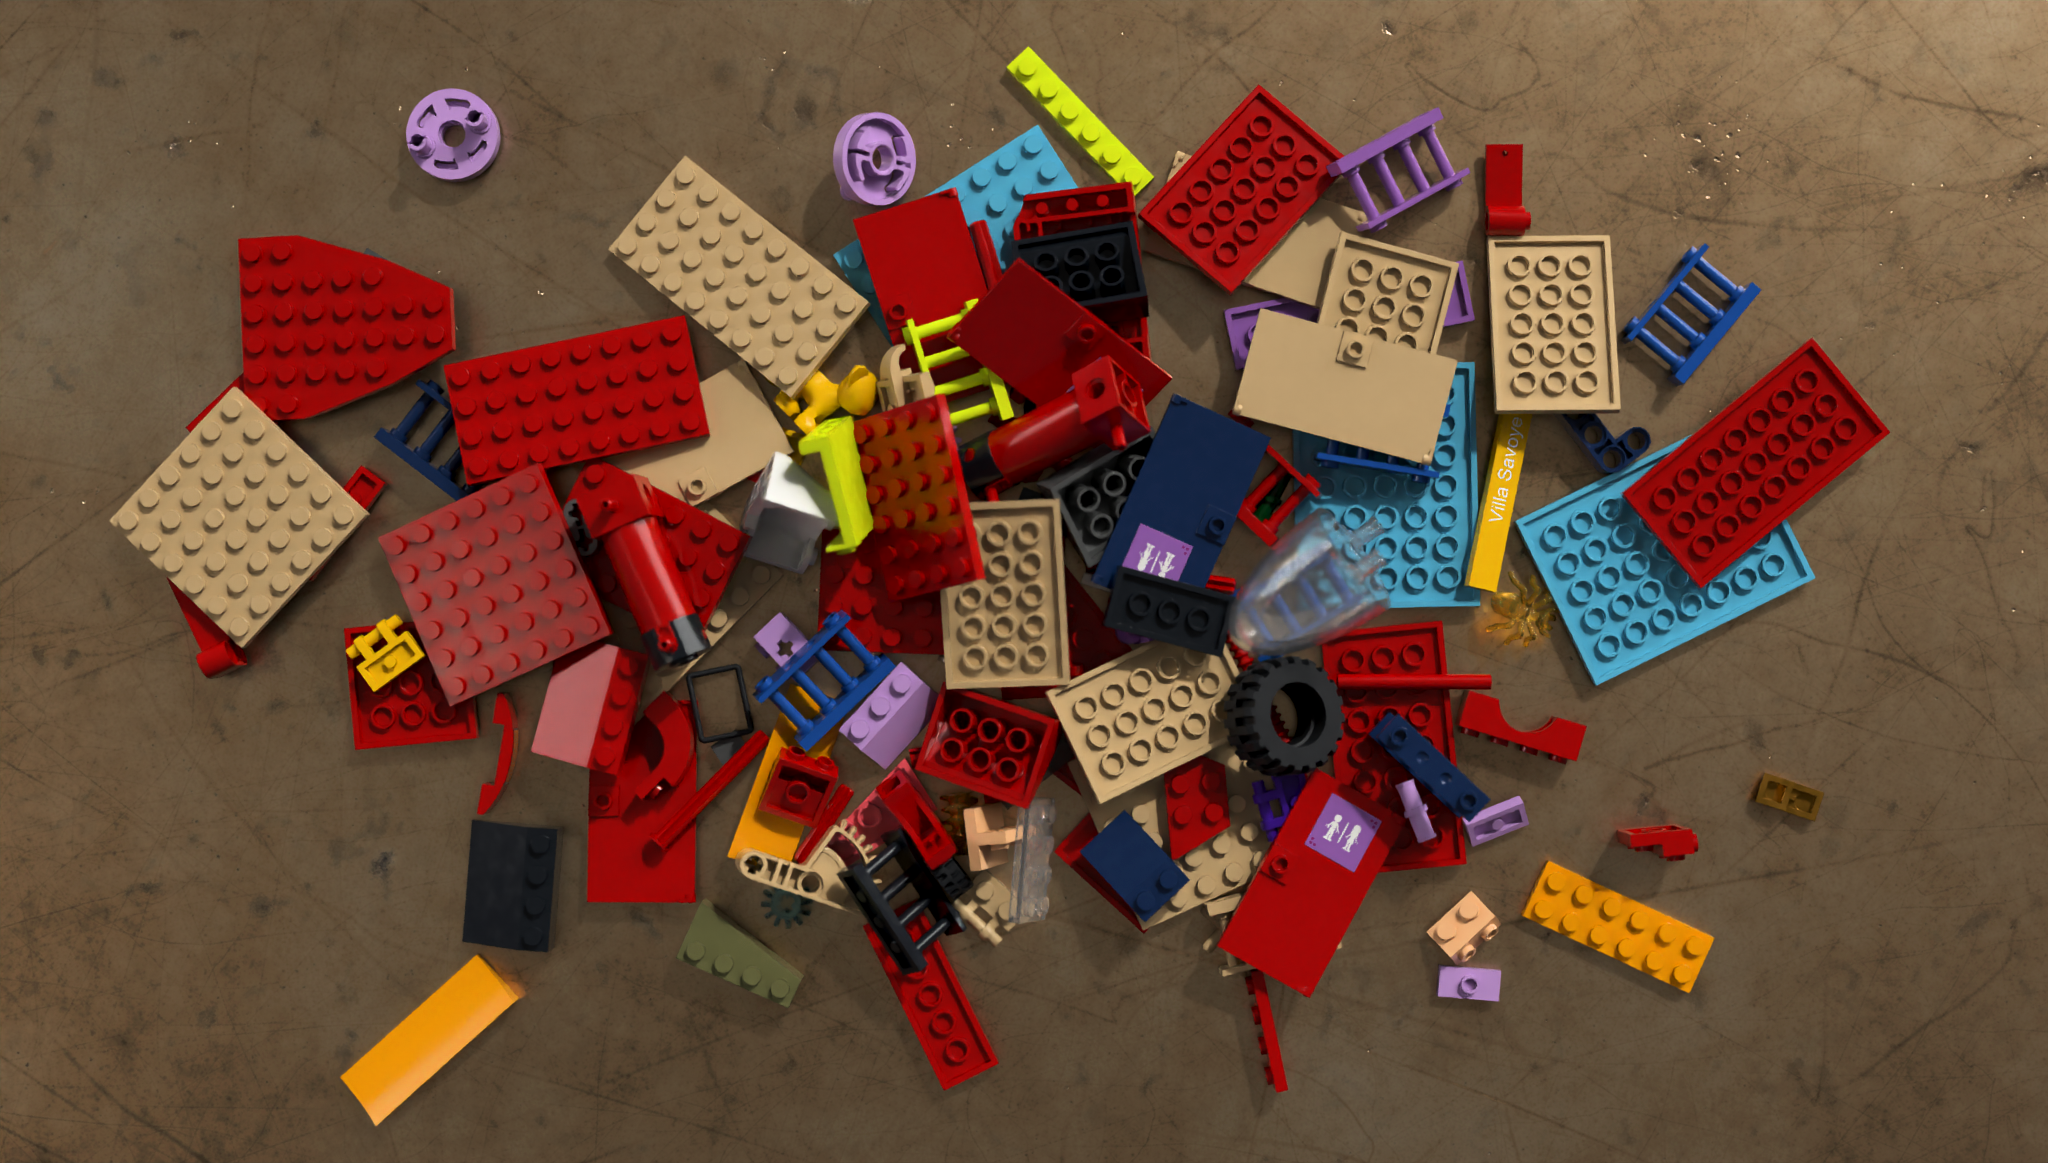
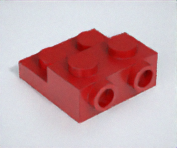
[758,746,838,829]
[1617,824,1698,861]

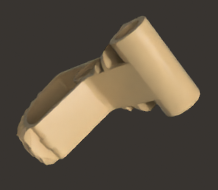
[735,819,882,916]

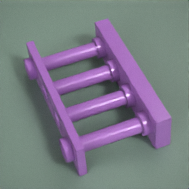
[1326,107,1471,233]

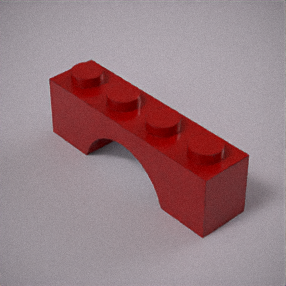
[1454,690,1587,765]

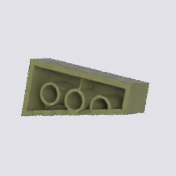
[676,898,804,1008]

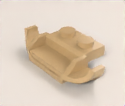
[876,344,935,412]

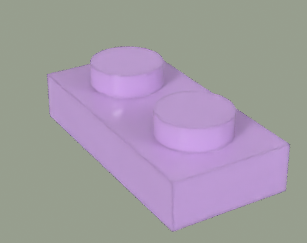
[1462,796,1529,847]

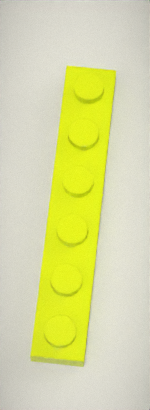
[1006,46,1154,197]

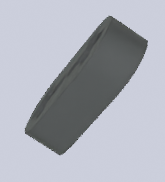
[563,499,602,557]

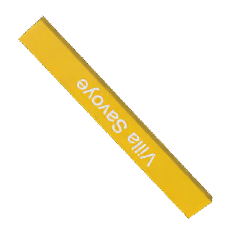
[1464,414,1532,593]

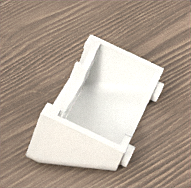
[739,451,840,574]

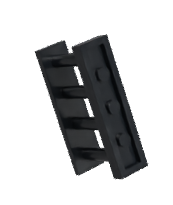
[837,828,967,975]

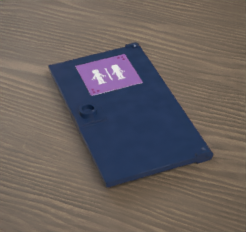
[1090,393,1271,590]

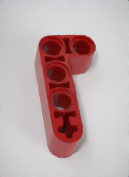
[166,576,247,679]

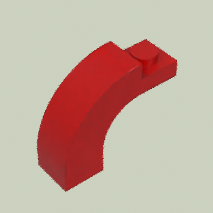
[634,691,695,800]
[876,769,957,870]

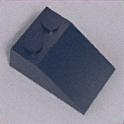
[1080,810,1190,922]

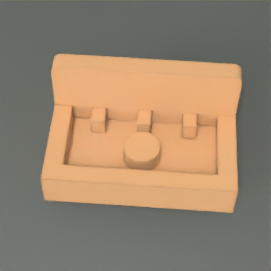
[1426,891,1501,965]

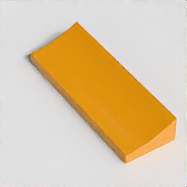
[727,683,846,866]
[340,953,519,1126]

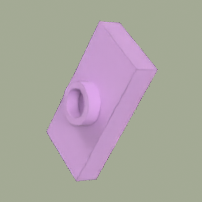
[1436,965,1501,1002]

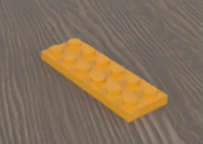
[1521,860,1715,993]

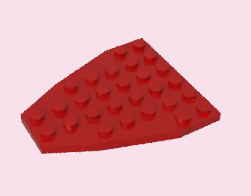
[238,235,456,421]

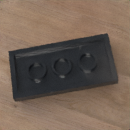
[1102,565,1237,657]

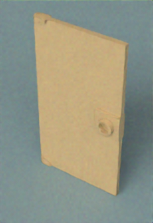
[1144,151,1367,310]
[1232,308,1458,466]
[573,359,795,507]

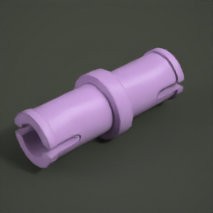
[1395,779,1436,843]

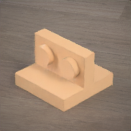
[963,802,1033,871]

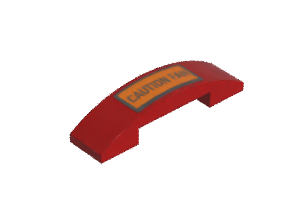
[477,692,519,815]

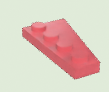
[826,757,938,866]

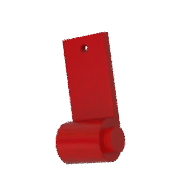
[1484,144,1531,236]

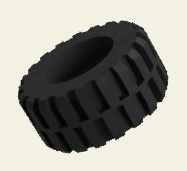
[1223,656,1345,777]

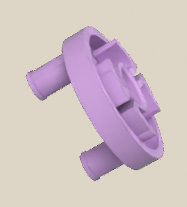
[406,88,501,182]
[833,112,916,206]

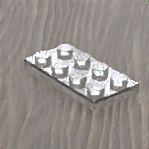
[1008,797,1057,924]

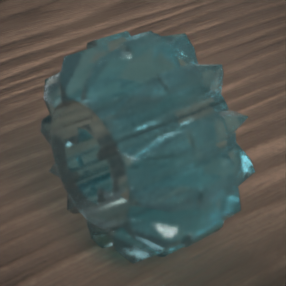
[761,886,814,929]

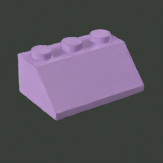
[839,661,939,770]

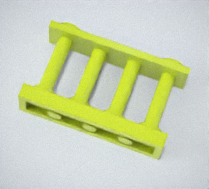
[902,298,1014,426]

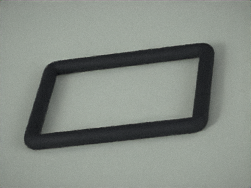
[686,664,754,744]

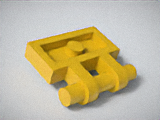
[346,614,426,692]

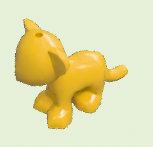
[763,365,879,435]

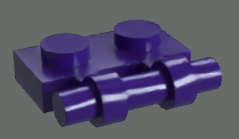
[1252,774,1306,842]

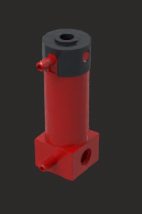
[957,355,1151,502]
[576,473,712,672]

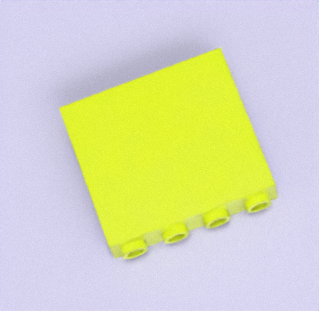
[798,414,874,555]

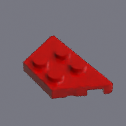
[1164,755,1230,860]

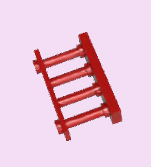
[1228,410,1323,548]

